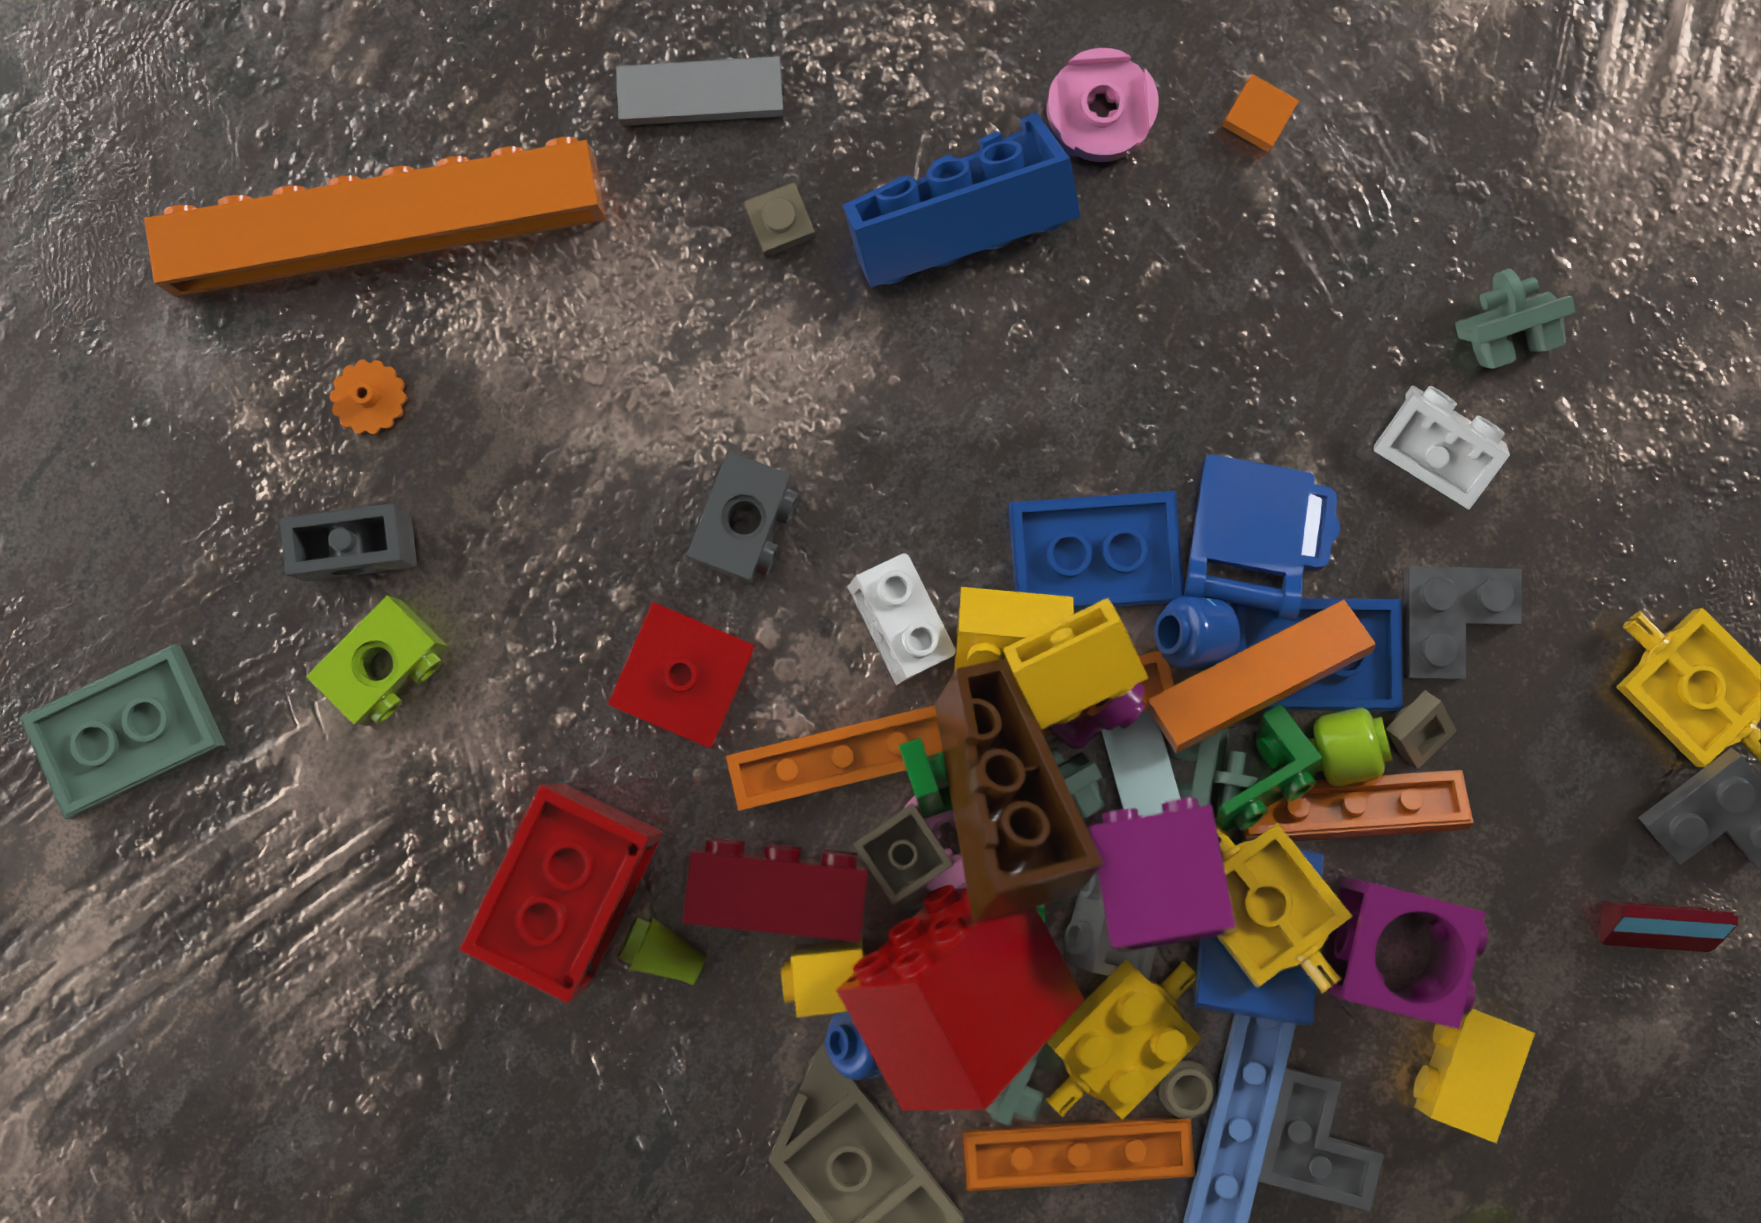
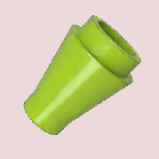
[617,916,707,985]

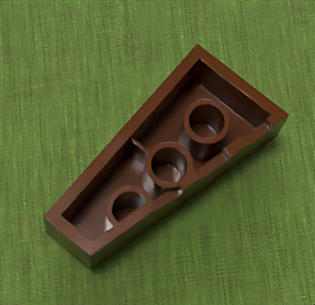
[935,658,1103,924]

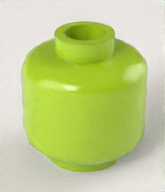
[1309,707,1393,787]

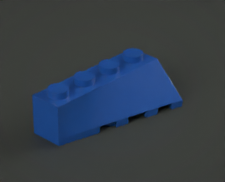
[843,112,1081,287]

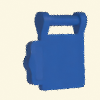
[1184,454,1341,621]

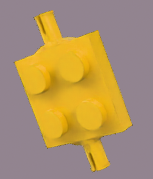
[1616,608,1761,767]
[1214,818,1352,993]
[1046,959,1202,1120]

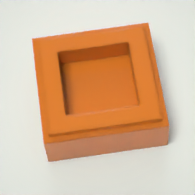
[1222,74,1300,153]

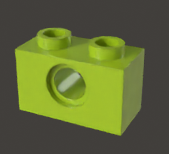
[306,595,448,726]

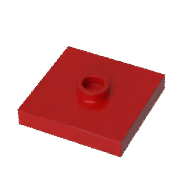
[607,602,757,749]

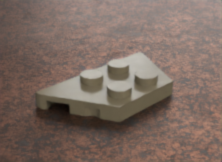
[768,1042,964,1223]

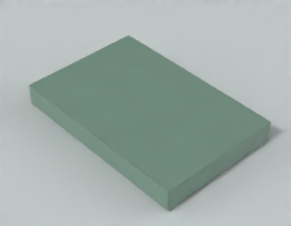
[19,644,226,819]

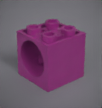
[1090,797,1237,952]
[1316,875,1488,1029]

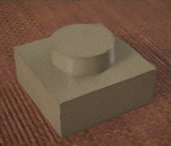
[744,182,815,257]
[1385,690,1457,770]

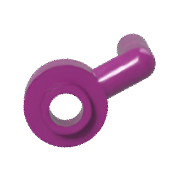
[1029,683,1145,749]

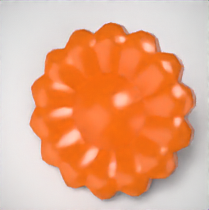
[330,360,407,435]

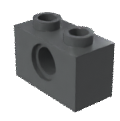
[686,451,799,585]
[279,503,417,582]

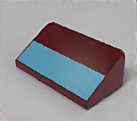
[1600,901,1739,952]

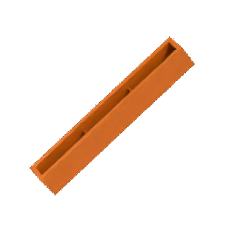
[144,137,606,297]

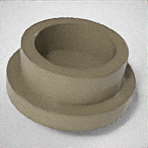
[1158,1060,1216,1119]

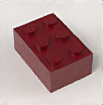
[682,837,868,942]

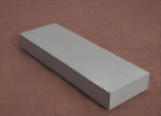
[616,56,784,126]

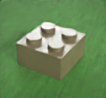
[853,803,954,905]

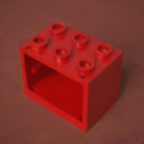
[459,783,665,1003]
[836,885,1085,1111]

